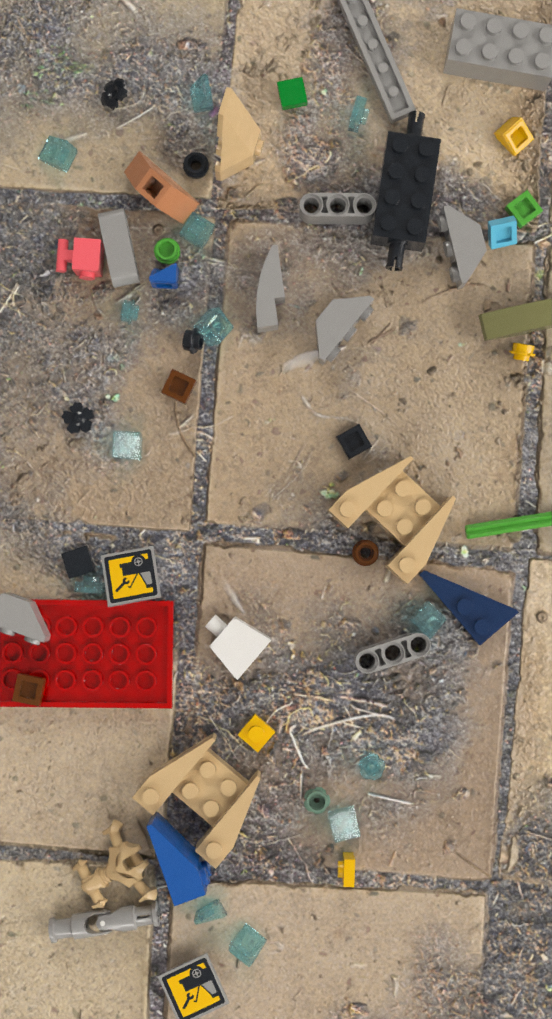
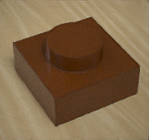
[161,369,197,405]
[12,673,46,706]

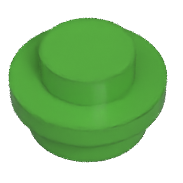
[154,238,180,265]

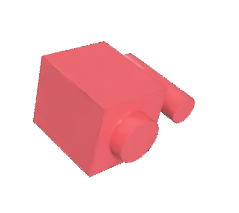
[56,237,105,281]

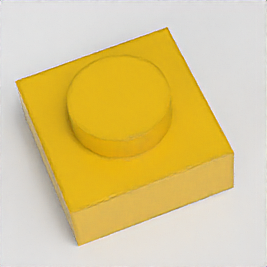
[238,713,275,752]
[337,852,355,887]

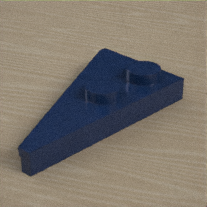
[418,570,519,645]

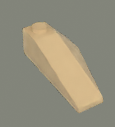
[215,87,264,181]

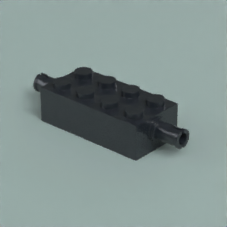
[370,111,441,271]

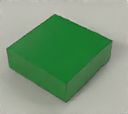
[277,77,308,111]

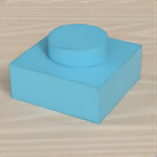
[488,216,517,250]

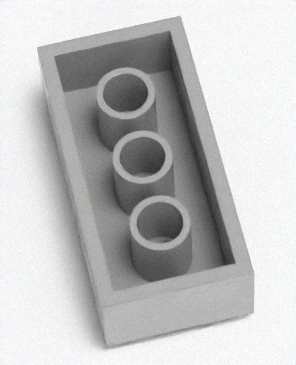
[443,8,552,91]

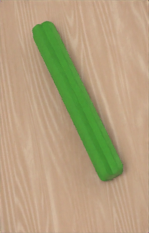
[465,511,552,539]

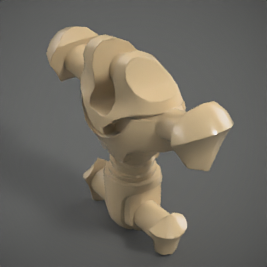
[72,819,158,909]

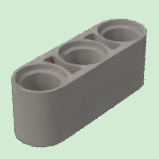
[299,193,376,225]
[98,208,140,288]
[353,631,431,674]

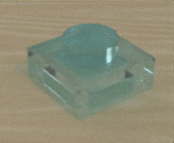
[348,95,370,133]
[74,576,106,594]

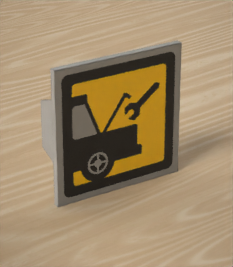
[101,546,161,607]
[157,953,229,1019]

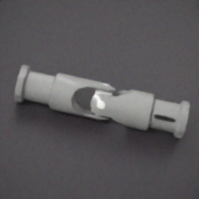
[48,901,160,943]

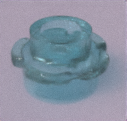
[120,299,139,325]
[359,753,385,780]

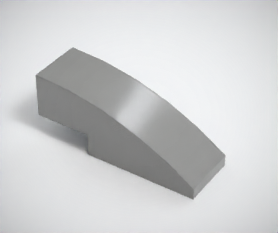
[256,245,285,333]

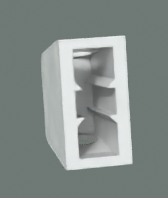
[205,614,271,680]

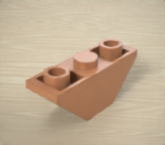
[124,151,200,224]

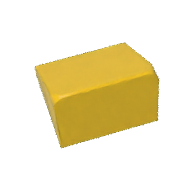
[494,117,534,156]

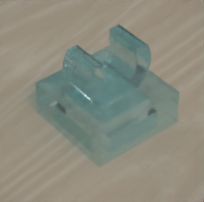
[179,212,216,249]

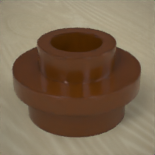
[352,540,379,566]

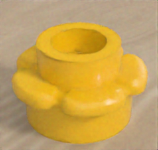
[509,343,536,361]

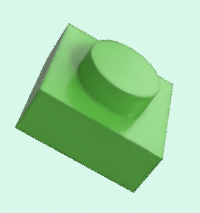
[504,190,543,229]

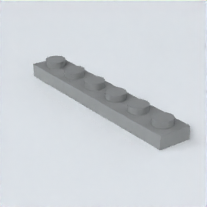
[337,0,416,124]

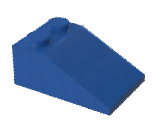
[146,812,212,906]

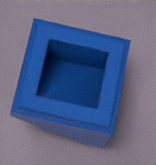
[149,263,179,289]

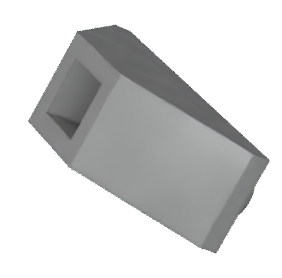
[437,205,487,290]
[315,296,374,365]
[0,592,51,645]

